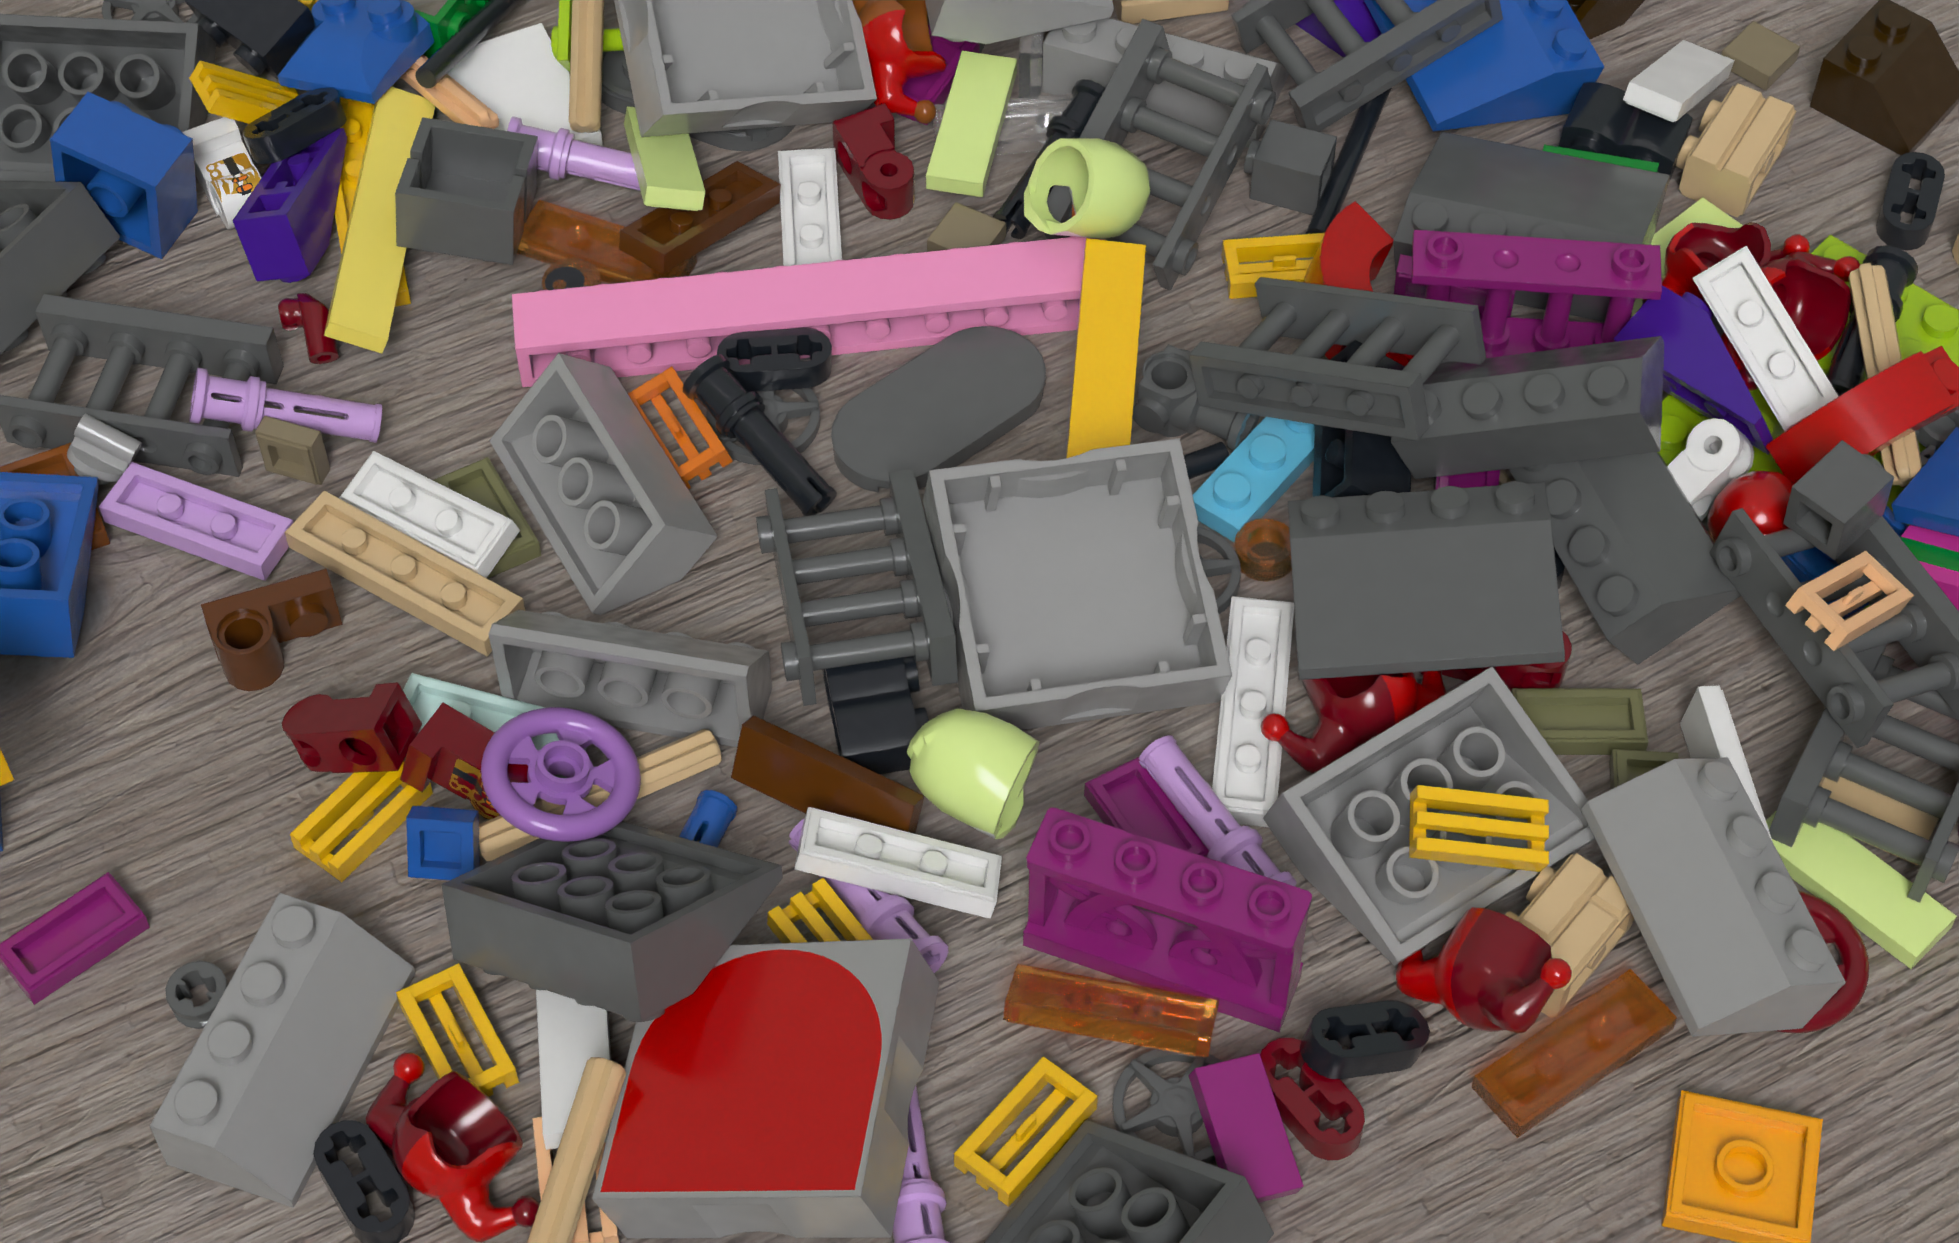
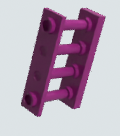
[1412,230,1662,358]

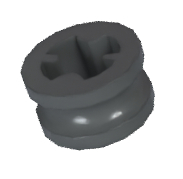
[165,961,228,1029]

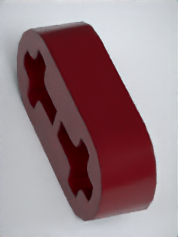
[1260,1037,1365,1161]

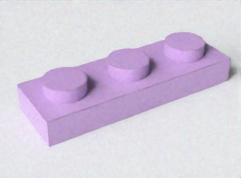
[99,462,294,581]

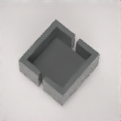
[395,117,538,265]

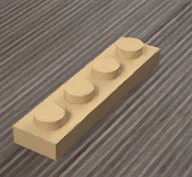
[284,491,525,656]

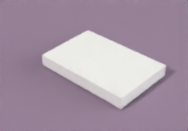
[447,23,603,146]

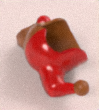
[852,0,946,124]

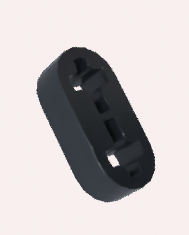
[243,88,347,164]
[1876,152,1945,251]
[717,328,832,392]
[1300,1000,1430,1079]
[313,1120,415,1243]

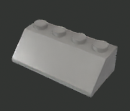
[1042,18,1289,148]
[489,353,718,615]
[489,610,772,747]
[1581,757,1846,1037]
[150,893,416,1208]

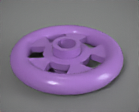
[481,707,641,842]

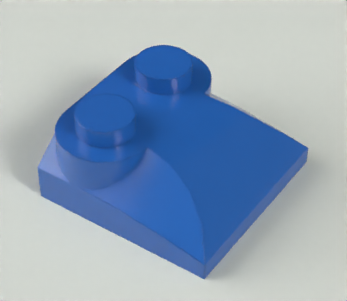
[278,0,434,104]

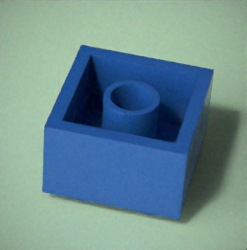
[50,92,198,259]

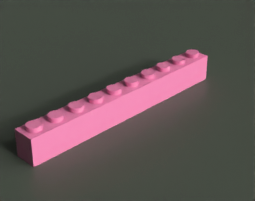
[512,236,1106,387]

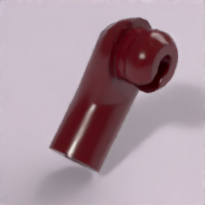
[278,293,339,364]

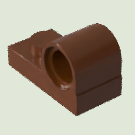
[201,568,343,691]

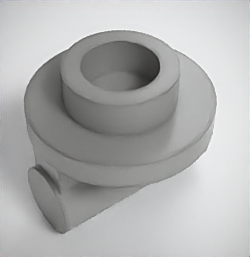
[67,413,142,485]

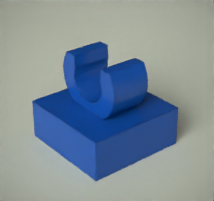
[406,806,480,880]

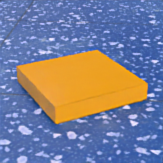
[1662,1090,1823,1243]

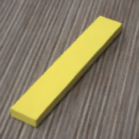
[324,86,435,354]

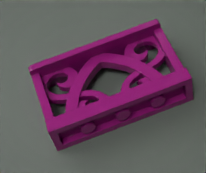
[1023,807,1312,1033]

